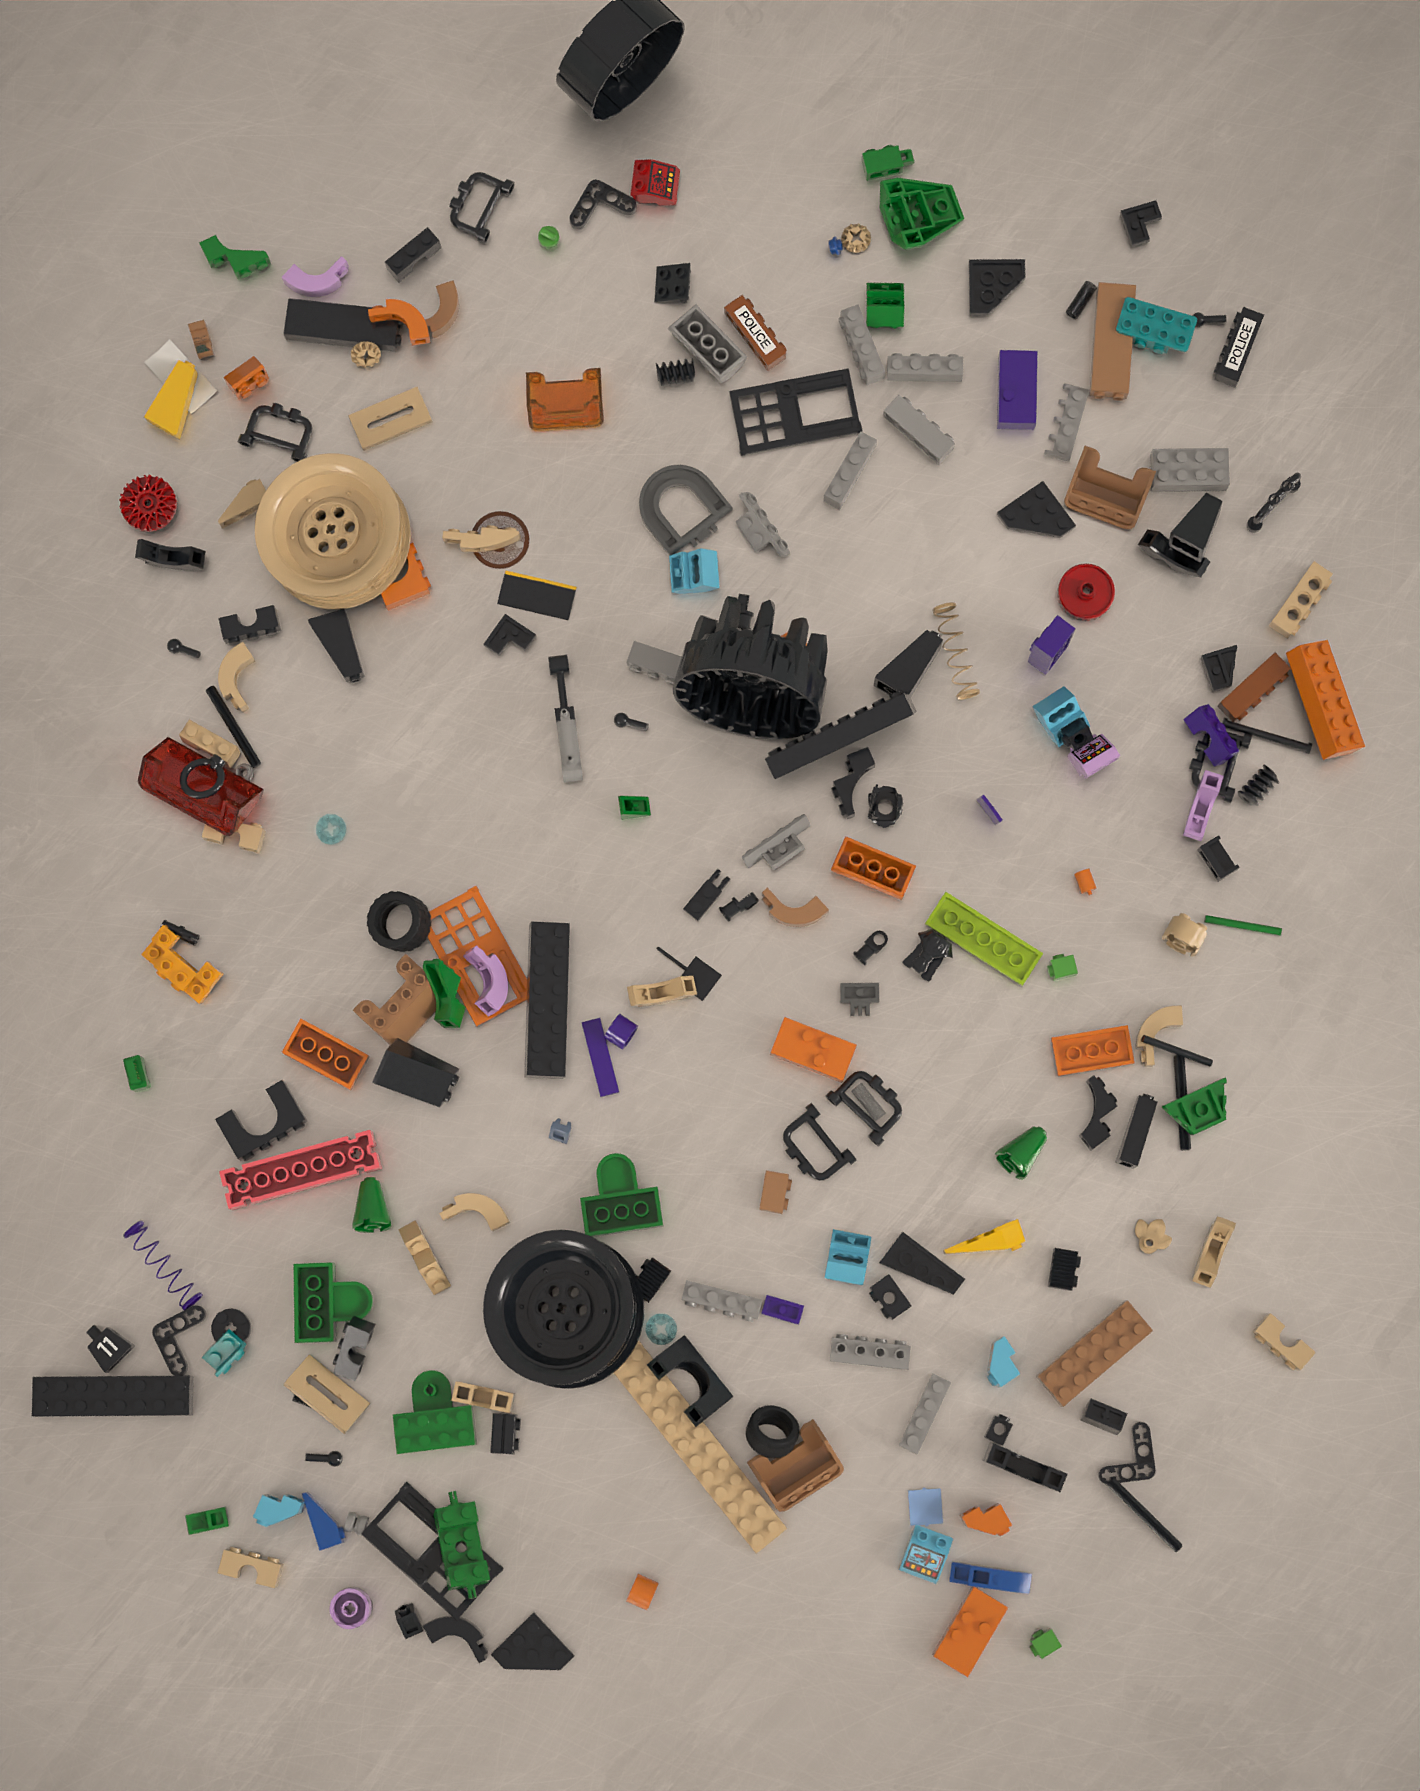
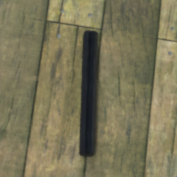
[206,685,261,768]
[1174,1055,1191,1151]
[1107,1477,1183,1552]

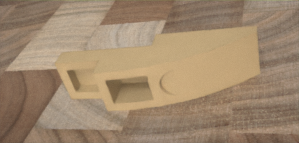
[442,525,521,552]

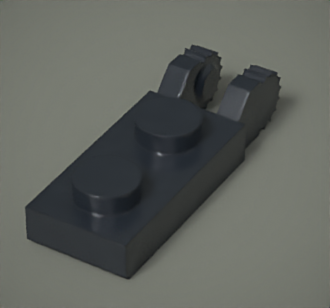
[683,869,730,921]

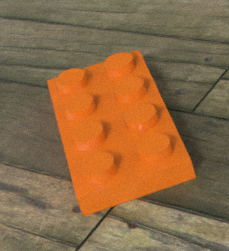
[1051,1025,1135,1076]

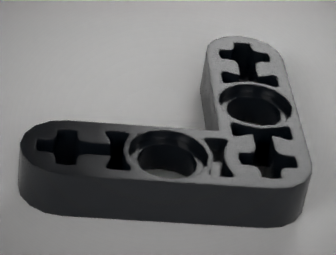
[569,179,637,230]
[152,1305,206,1376]
[1098,1422,1156,1484]

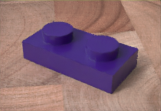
[761,1295,804,1325]

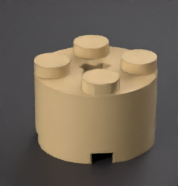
[1162,913,1207,956]

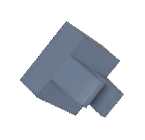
[549,1118,571,1144]

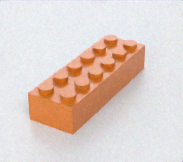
[1286,640,1365,760]

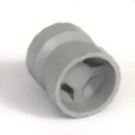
[344,1512,369,1536]

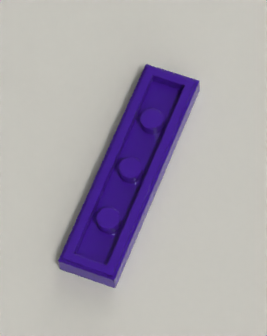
[581,1018,619,1097]

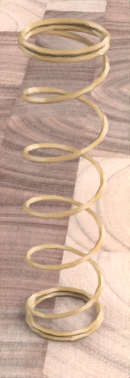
[933,602,980,700]

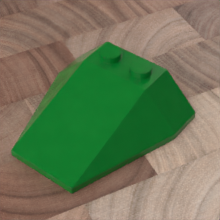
[880,178,965,250]

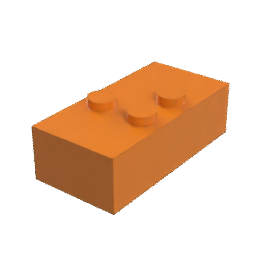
[770,1017,857,1083]
[282,1018,369,1090]
[932,1586,1008,1677]

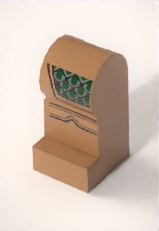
[188,320,214,359]

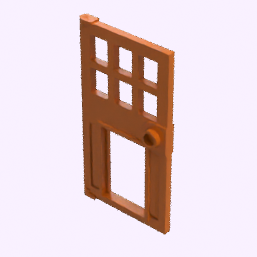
[427,886,527,1027]

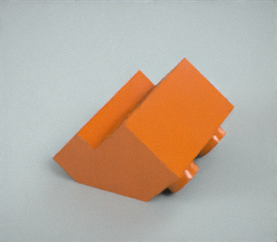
[959,1503,1012,1536]

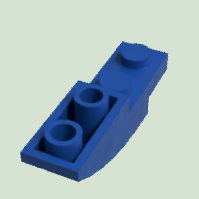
[949,1562,1032,1594]

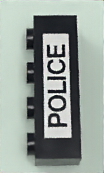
[1214,307,1264,388]

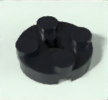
[211,1309,251,1342]

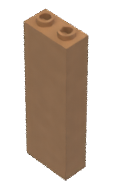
[1089,282,1136,401]

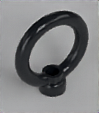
[179,754,226,799]

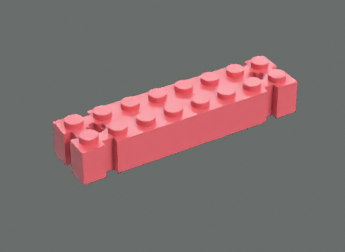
[219,1130,382,1210]

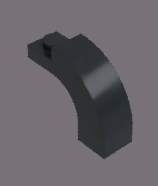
[135,539,206,570]
[423,1616,488,1663]

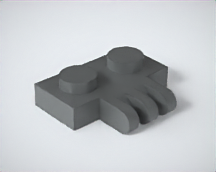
[840,983,879,1016]

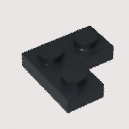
[1120,200,1162,247]
[483,614,536,656]

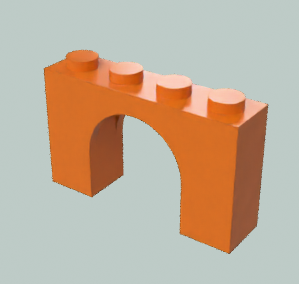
[381,543,431,610]

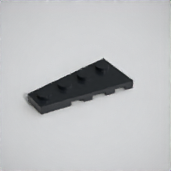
[879,1232,965,1295]

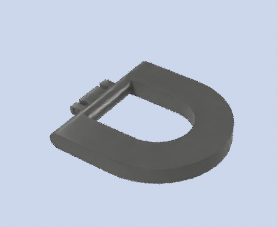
[639,465,733,556]

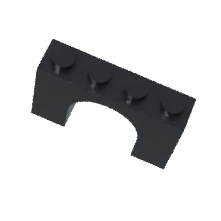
[215,1080,307,1161]
[647,1335,734,1427]
[983,1443,1067,1493]

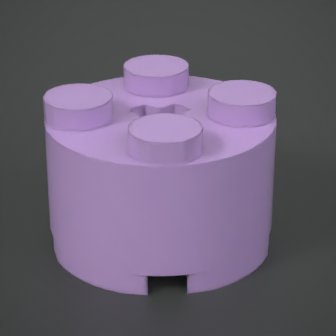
[330,1587,372,1629]

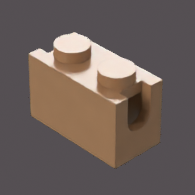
[759,1171,792,1214]

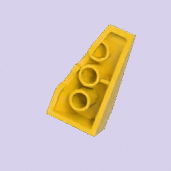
[943,1219,1025,1254]

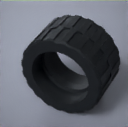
[366,891,432,952]

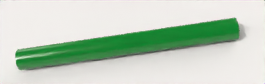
[1204,915,1282,936]

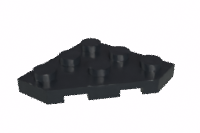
[969,259,1025,316]
[997,481,1076,538]
[491,1612,575,1670]

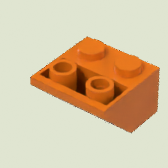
[223,356,269,400]

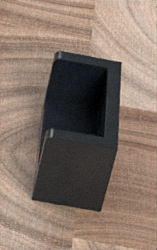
[1197,835,1240,882]

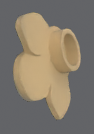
[1135,1219,1172,1254]

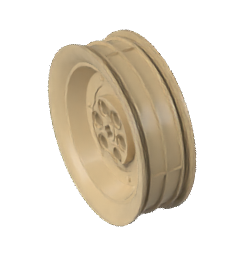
[255,453,411,610]

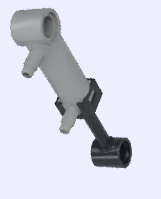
[548,654,583,783]

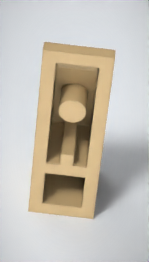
[218,479,266,529]

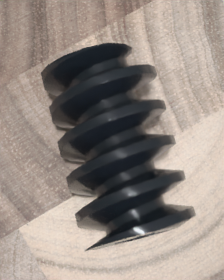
[656,358,695,386]
[1237,764,1280,806]

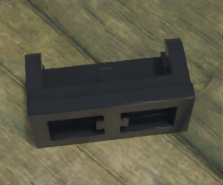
[1080,1399,1128,1435]

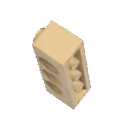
[1269,561,1333,639]

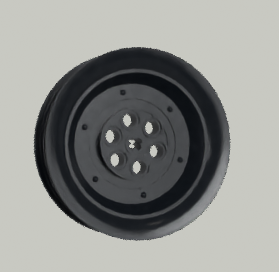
[483,1230,644,1389]

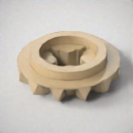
[841,223,871,253]
[351,341,381,368]

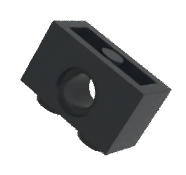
[869,1274,912,1320]

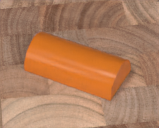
[831,836,916,900]

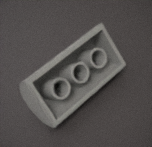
[669,305,747,383]

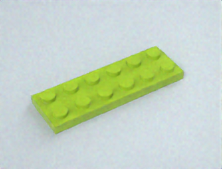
[925,892,1043,986]

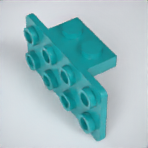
[1116,297,1197,354]

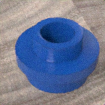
[828,236,843,255]

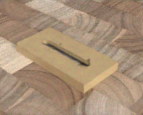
[348,387,432,451]
[284,1355,370,1434]

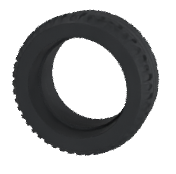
[746,1405,799,1459]

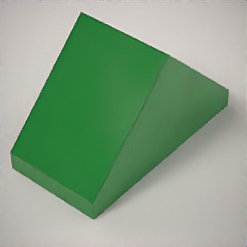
[618,796,651,820]

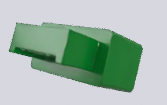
[123,1055,150,1092]

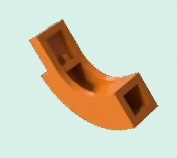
[368,299,430,346]

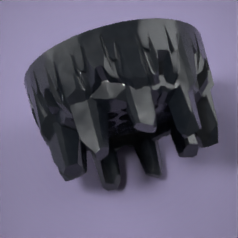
[673,596,828,739]

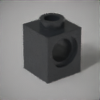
[1060,717,1094,751]
[984,1414,1013,1446]

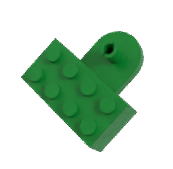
[580,1153,664,1237]
[293,1262,373,1343]
[393,1370,477,1454]

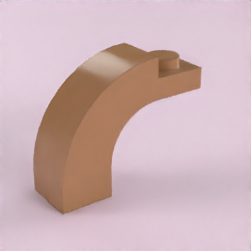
[425,280,459,338]
[761,887,829,927]

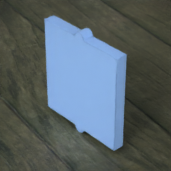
[908,1487,943,1527]

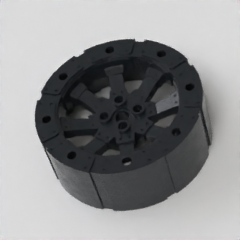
[556,0,685,122]

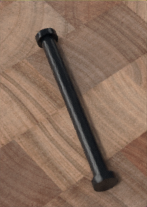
[1222,717,1313,754]

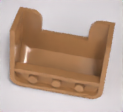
[1064,446,1156,529]
[353,954,436,1045]
[747,1419,844,1512]

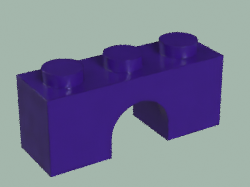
[1183,704,1239,767]

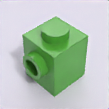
[1047,954,1078,981]
[1029,1628,1062,1659]

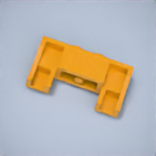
[141,925,224,1004]

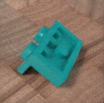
[202,1329,246,1377]

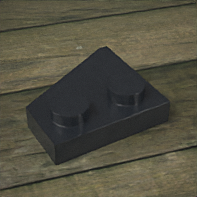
[1201,645,1237,692]

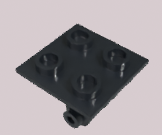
[654,263,691,304]

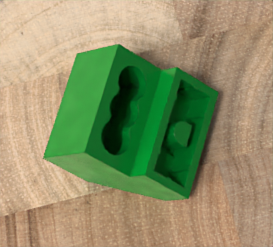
[866,283,905,328]

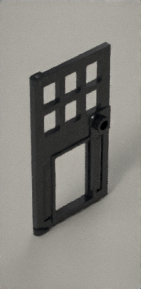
[729,368,863,456]
[361,1482,504,1621]

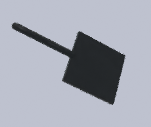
[656,947,722,1001]

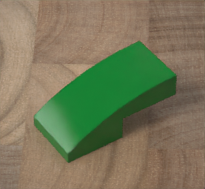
[185,1507,229,1535]

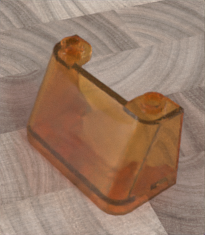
[526,368,604,431]

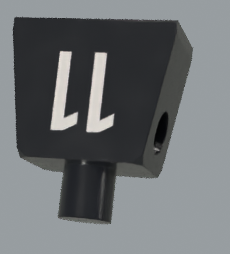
[86,1325,135,1373]

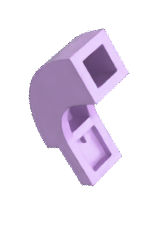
[282,256,349,297]
[1183,770,1224,841]
[463,946,508,1017]

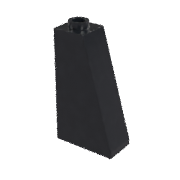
[1168,492,1223,563]
[308,609,365,683]
[1115,1094,1158,1169]

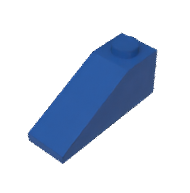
[302,1492,346,1551]

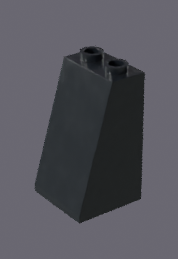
[873,630,943,698]
[372,1038,460,1107]

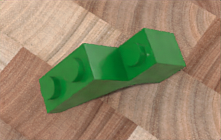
[199,235,271,279]
[423,959,466,1028]

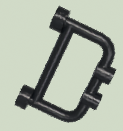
[449,172,515,244]
[237,403,312,462]
[1246,472,1301,533]
[1189,732,1252,803]
[826,1071,902,1147]
[783,1103,857,1181]

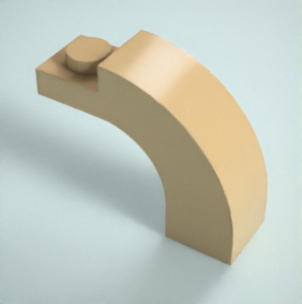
[218,642,255,712]
[627,976,697,1007]
[1136,1005,1183,1067]
[439,1193,510,1231]
[1192,1216,1236,1288]

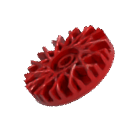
[119,474,177,532]
[1057,564,1115,621]

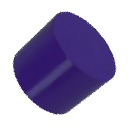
[604,1014,638,1050]

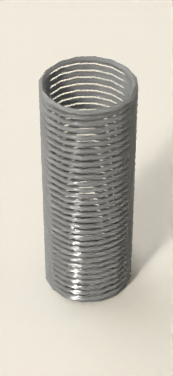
[851,1083,886,1121]

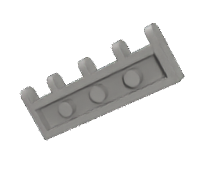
[1044,384,1089,462]

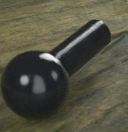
[1192,312,1227,327]
[167,639,201,659]
[614,712,649,731]
[305,1451,343,1467]

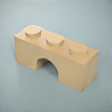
[179,719,241,769]
[202,814,266,853]
[1253,1313,1316,1371]
[451,1381,515,1413]
[217,1546,283,1588]

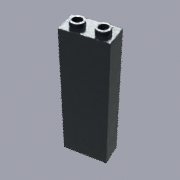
[283,298,404,352]

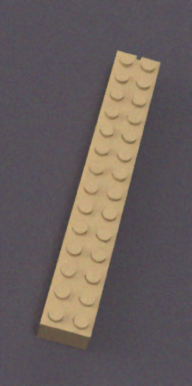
[614,1340,787,1554]

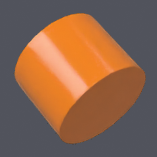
[626,1574,659,1610]

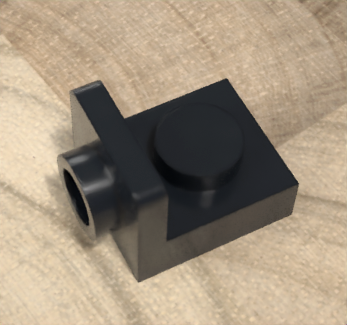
[395,1603,424,1639]

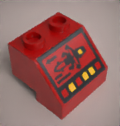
[630,159,680,206]

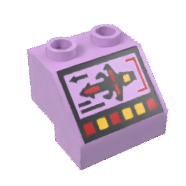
[1068,734,1120,778]

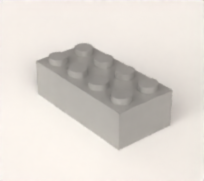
[1150,448,1230,492]

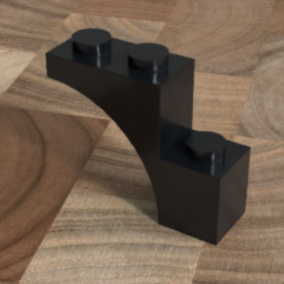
[1138,529,1210,578]
[831,747,875,819]
[1079,1075,1117,1151]

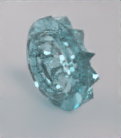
[316,814,346,844]
[646,1314,677,1345]

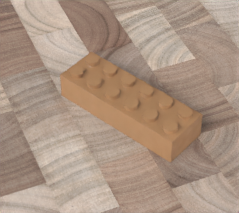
[1036,1300,1153,1407]

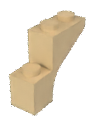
[398,1220,451,1295]

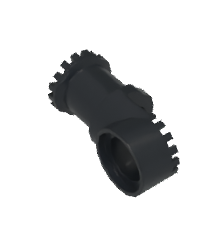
[738,593,754,630]
[719,892,759,922]
[853,930,888,965]

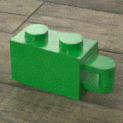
[862,145,915,181]

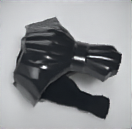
[868,784,903,828]
[902,929,953,982]

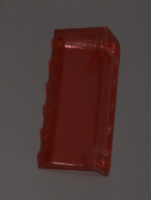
[138,737,264,836]

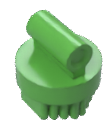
[538,226,560,249]

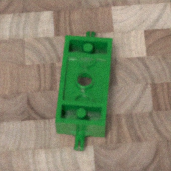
[433,1491,490,1599]

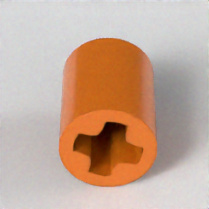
[1074,869,1097,895]

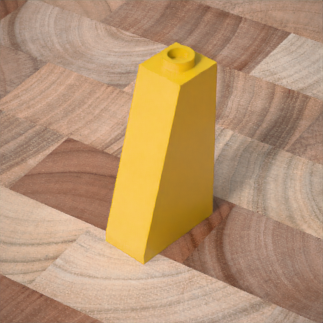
[144,360,198,439]

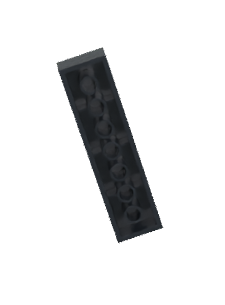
[765,690,917,779]
[524,921,570,1079]
[32,1376,193,1417]

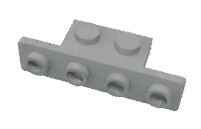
[735,492,790,556]
[742,814,810,870]

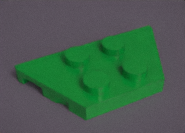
[1162,1077,1227,1135]

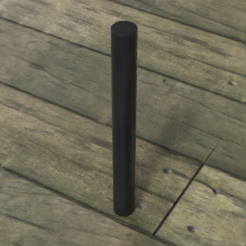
[1141,1035,1213,1067]

